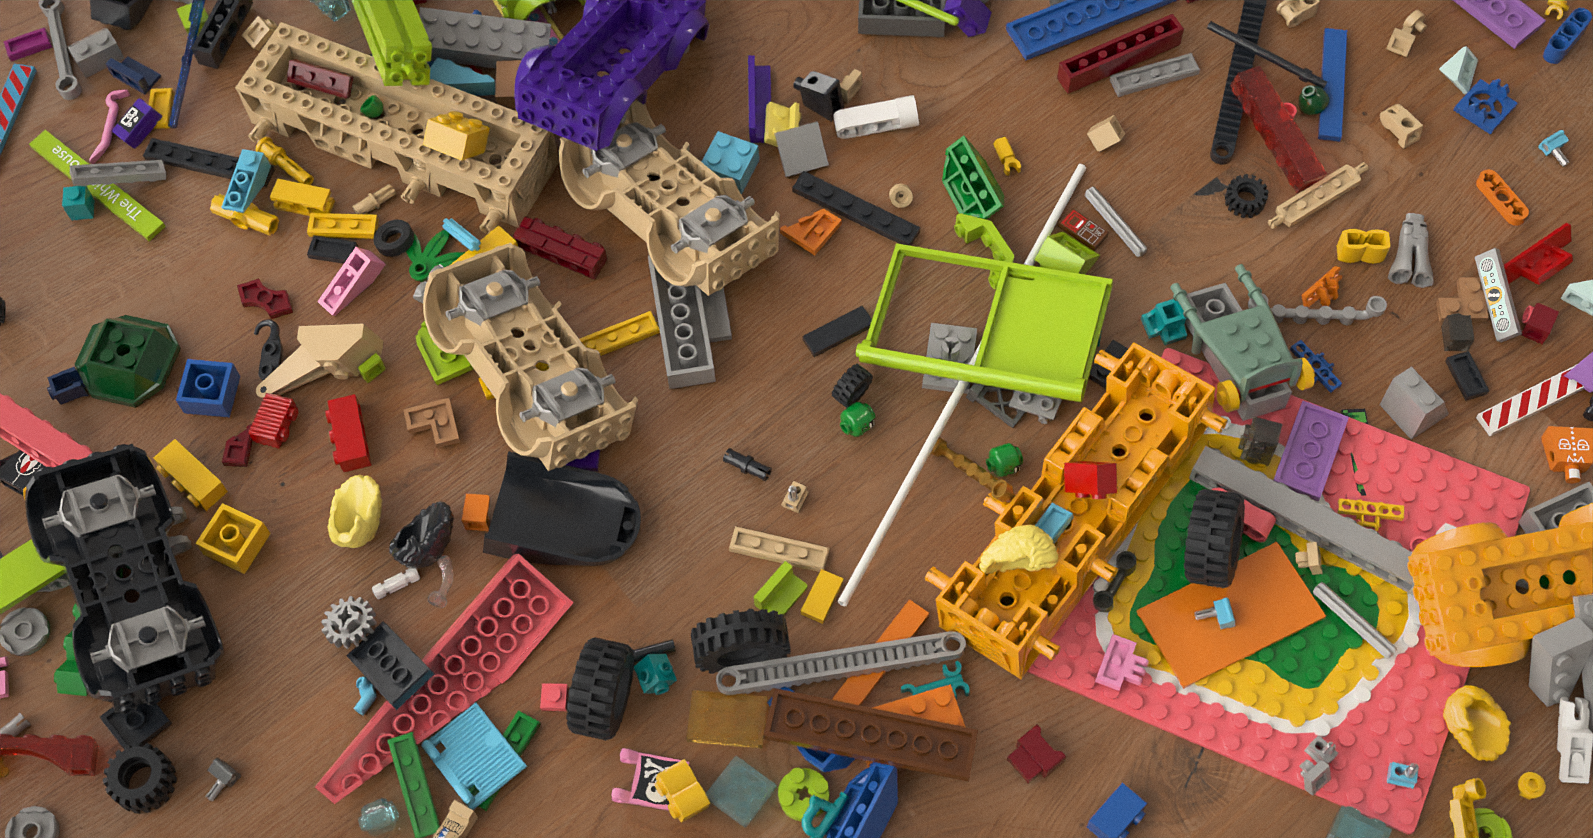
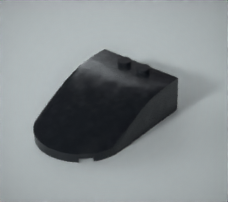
[483,451,641,566]

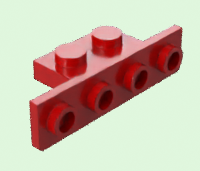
[1503,223,1573,285]

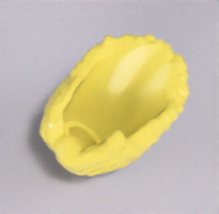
[328,475,382,548]
[979,525,1058,574]

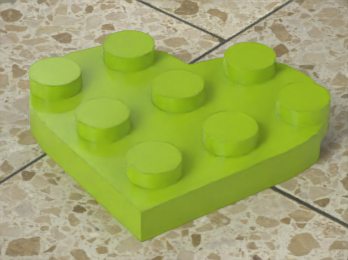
[416,321,474,385]

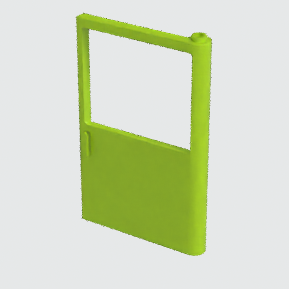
[856,243,1113,403]

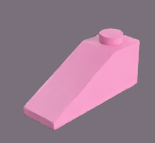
[318,247,386,316]

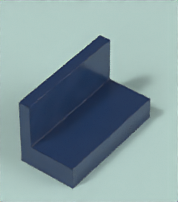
[105,56,162,94]

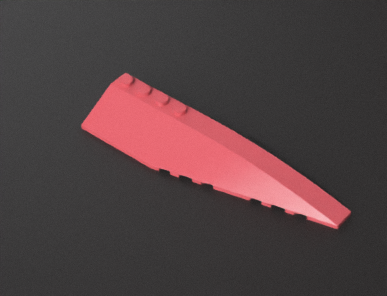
[315,554,574,804]

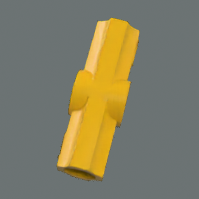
[210,194,279,236]

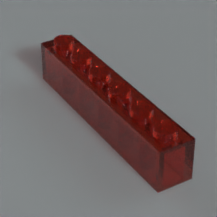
[1230,66,1327,193]

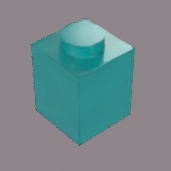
[62,186,95,221]

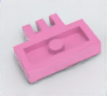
[1095,634,1149,691]

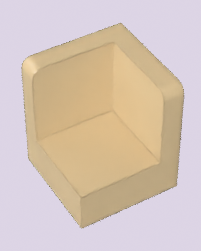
[1087,115,1125,152]

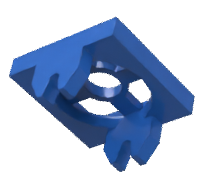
[1454,79,1517,134]

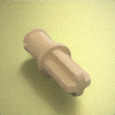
[352,184,396,214]

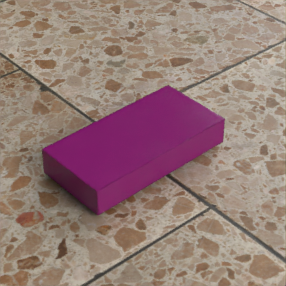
[3,27,52,62]

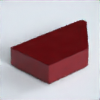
[222,424,253,467]

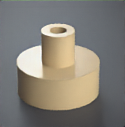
[1403,10,1427,33]
[889,184,913,208]

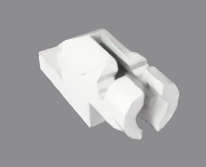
[1557,697,1593,783]

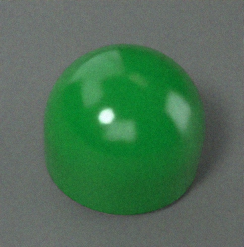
[360,95,384,118]

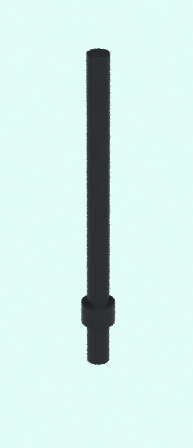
[1207,21,1327,89]

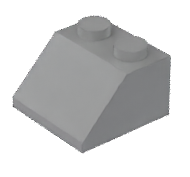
[67,28,125,78]

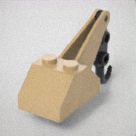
[254,319,383,399]

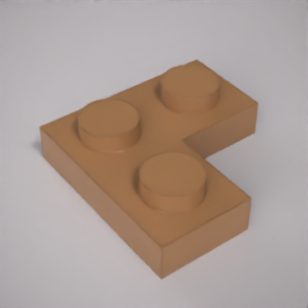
[1436,277,1489,322]
[403,398,460,448]

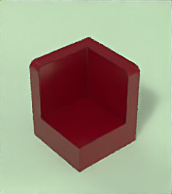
[1521,303,1559,345]

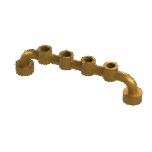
[930,437,1015,502]

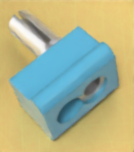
[1538,130,1569,166]
[1194,598,1235,629]
[1387,762,1419,789]

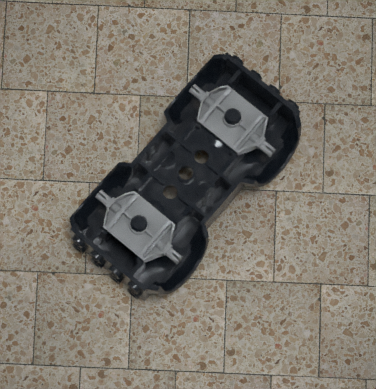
[25,444,224,714]

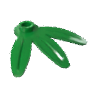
[406,230,465,282]

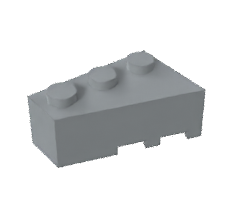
[1528,617,1593,707]

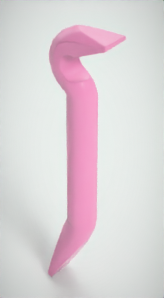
[89,90,130,164]

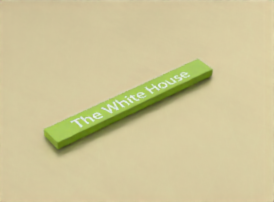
[29,130,166,241]

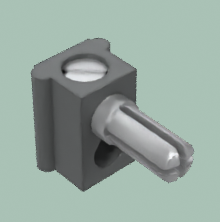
[206,758,241,801]

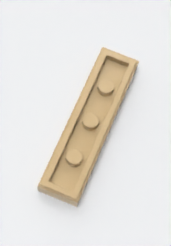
[729,526,830,572]

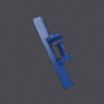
[1290,340,1342,393]

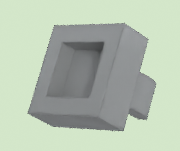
[1299,759,1331,796]

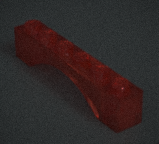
[0,734,99,776]

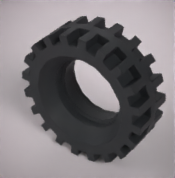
[690,609,791,674]

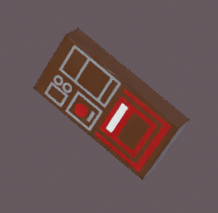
[1058,208,1109,251]

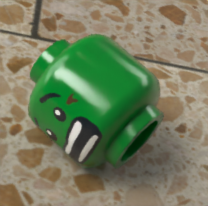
[840,402,875,437]
[986,443,1023,478]

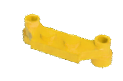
[1450,778,1486,838]

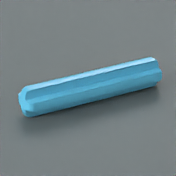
[442,218,481,251]

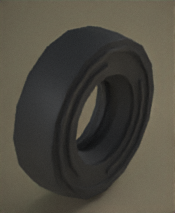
[374,219,414,257]

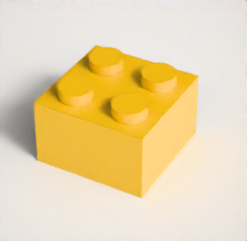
[423,111,490,160]
[195,503,271,574]

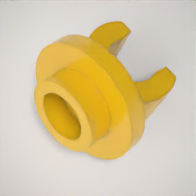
[1545,0,1569,21]
[1518,772,1545,800]

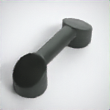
[1093,551,1136,612]

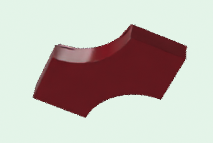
[237,279,293,319]

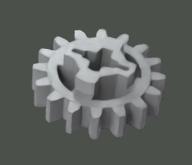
[321,596,377,649]

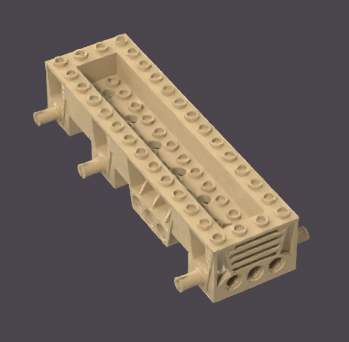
[235,22,559,234]

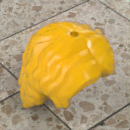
[1443,685,1511,761]

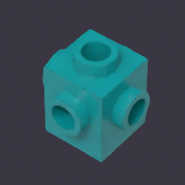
[634,654,677,695]

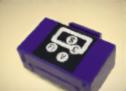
[112,98,163,149]

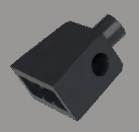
[793,71,845,122]

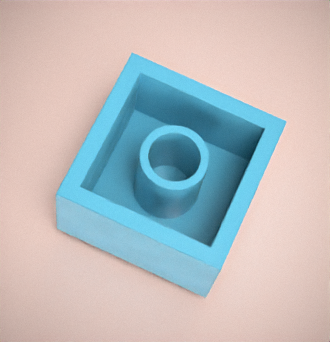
[701,131,759,195]

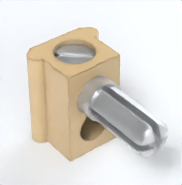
[781,481,809,512]

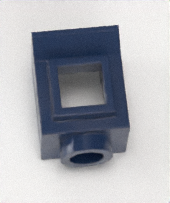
[47,367,89,405]

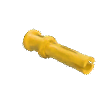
[256,137,314,185]

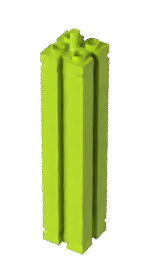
[351,0,432,86]

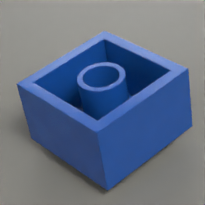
[176,359,240,417]

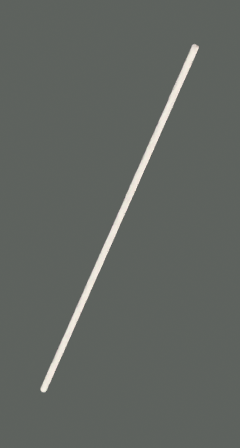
[838,164,1086,607]

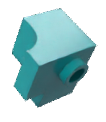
[1140,299,1187,346]

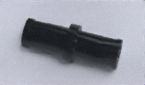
[723,448,772,481]

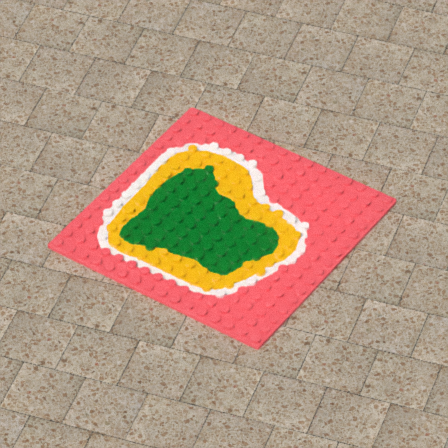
[1027,348,1530,835]

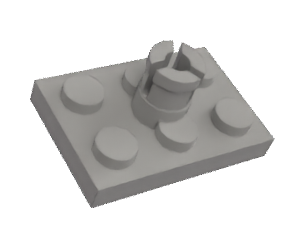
[922,323,977,394]

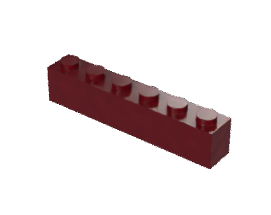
[1057,13,1184,94]

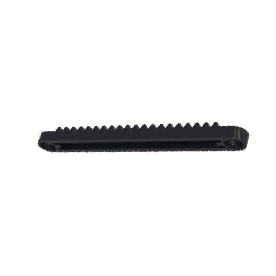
[1210,0,1267,165]

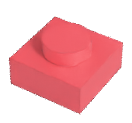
[540,684,568,711]

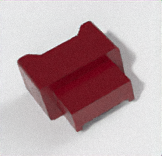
[1007,724,1066,784]

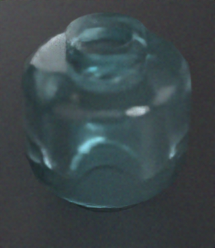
[358,798,399,837]

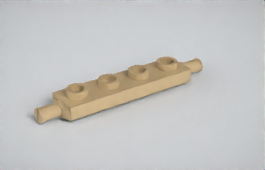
[1268,162,1369,229]

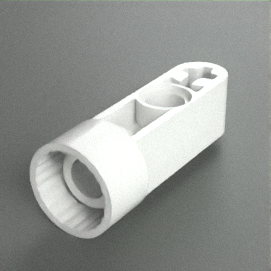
[834,95,919,139]

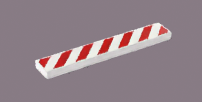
[1476,365,1584,436]

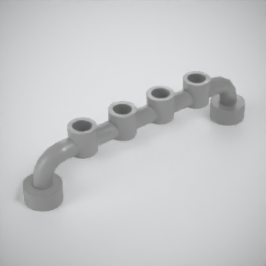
[1248,293,1387,325]

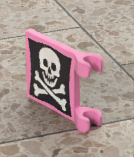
[612,748,689,811]

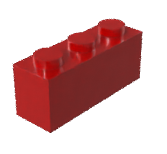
[325,394,372,472]

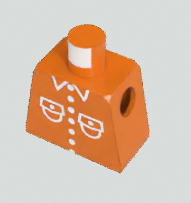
[1541,426,1593,484]

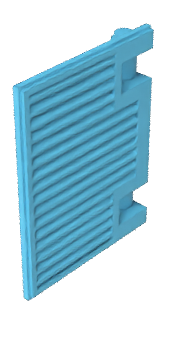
[421,702,527,810]

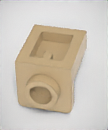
[242,16,278,51]
[840,69,862,103]

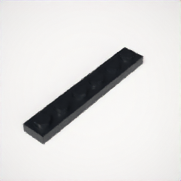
[792,171,920,246]

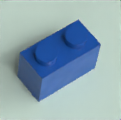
[1087,783,1147,838]

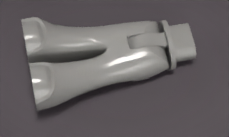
[1388,213,1434,288]

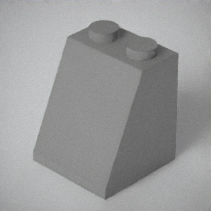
[1380,367,1449,440]

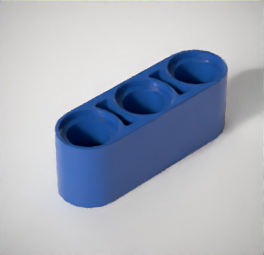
[1543,8,1592,64]

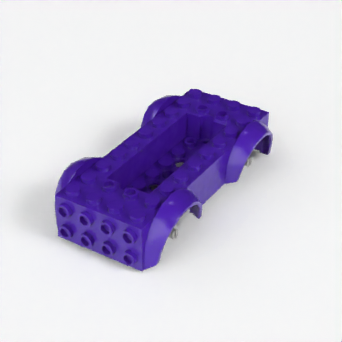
[514,0,709,151]

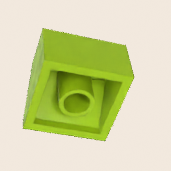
[1035,232,1100,275]

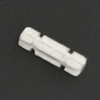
[372,568,420,599]

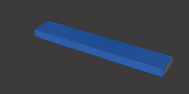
[1318,28,1347,142]

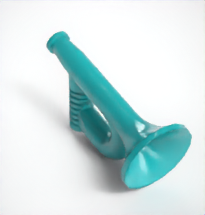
[801,792,849,838]

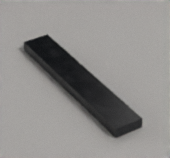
[143,138,275,188]

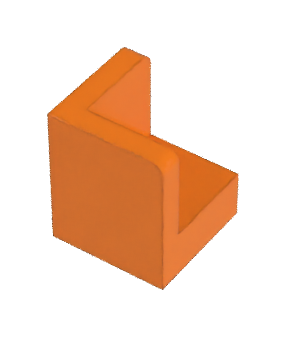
[462,494,491,531]

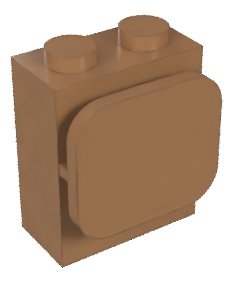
[495,60,521,111]

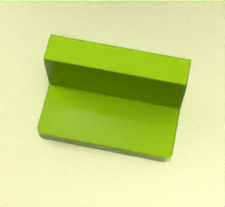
[754,561,808,615]

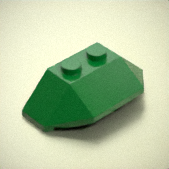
[942,135,1004,219]

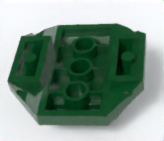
[74,315,181,408]

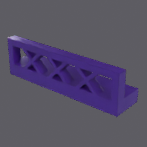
[748,55,771,143]

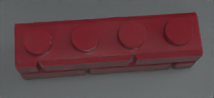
[513,217,607,280]

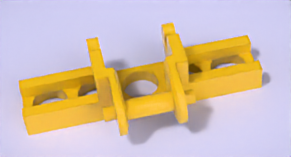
[1338,498,1404,531]

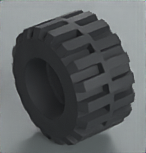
[103,742,177,814]

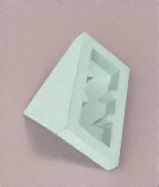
[1439,46,1478,95]

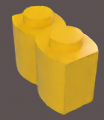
[1337,229,1390,263]
[655,759,710,823]

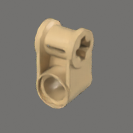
[1276,0,1320,28]

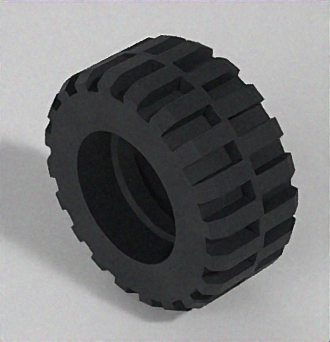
[1184,489,1245,588]
[566,637,635,741]

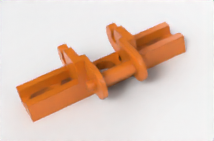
[1302,266,1342,307]

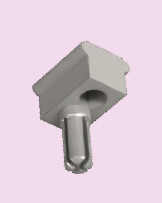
[1304,735,1338,764]

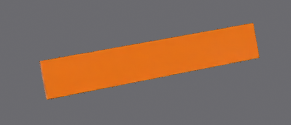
[832,599,930,706]

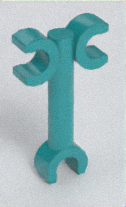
[901,661,970,699]

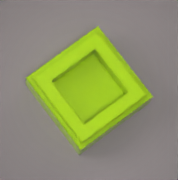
[358,353,386,383]

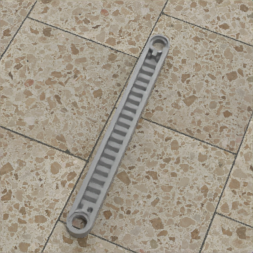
[716,631,966,695]

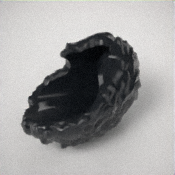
[389,501,454,569]

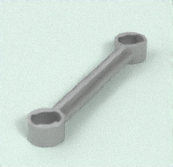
[39,0,82,100]

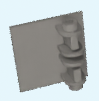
[1009,391,1062,424]

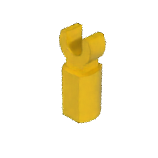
[993,137,1021,176]

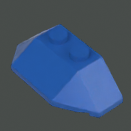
[826,762,898,838]

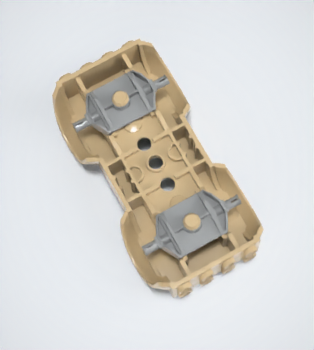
[559,100,780,296]
[423,243,638,471]

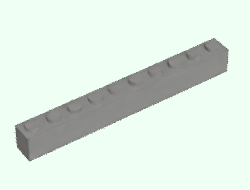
[1189,446,1415,595]

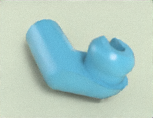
[353,676,377,716]

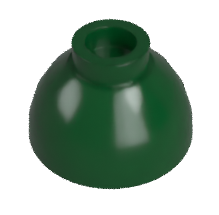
[1298,85,1329,115]

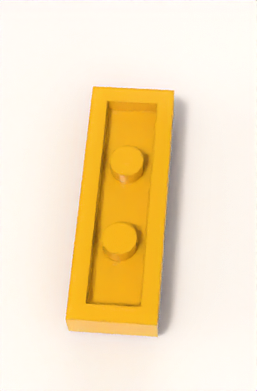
[307,213,379,239]

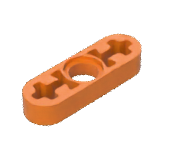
[1476,170,1529,226]

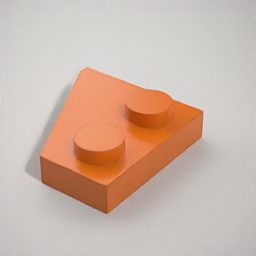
[780,208,842,255]

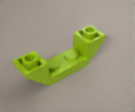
[954,213,1014,289]

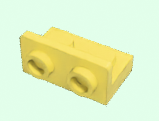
[764,102,801,147]

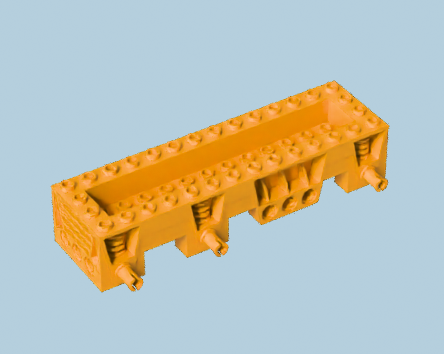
[925,342,1228,680]

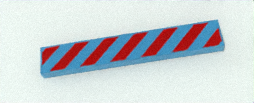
[0,64,37,155]

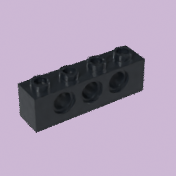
[191,0,253,69]

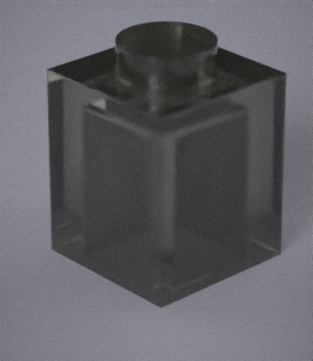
[1441,313,1474,351]

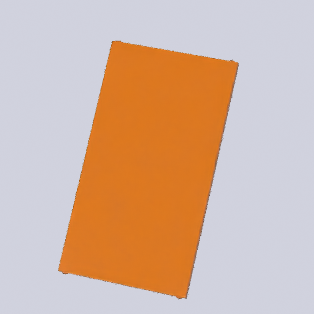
[1137,542,1326,689]

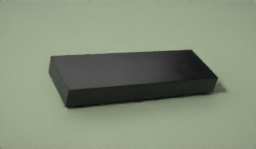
[802,306,872,357]

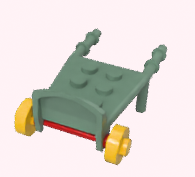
[1170,264,1315,413]

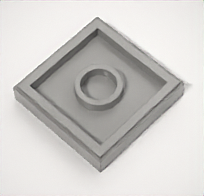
[774,121,829,177]

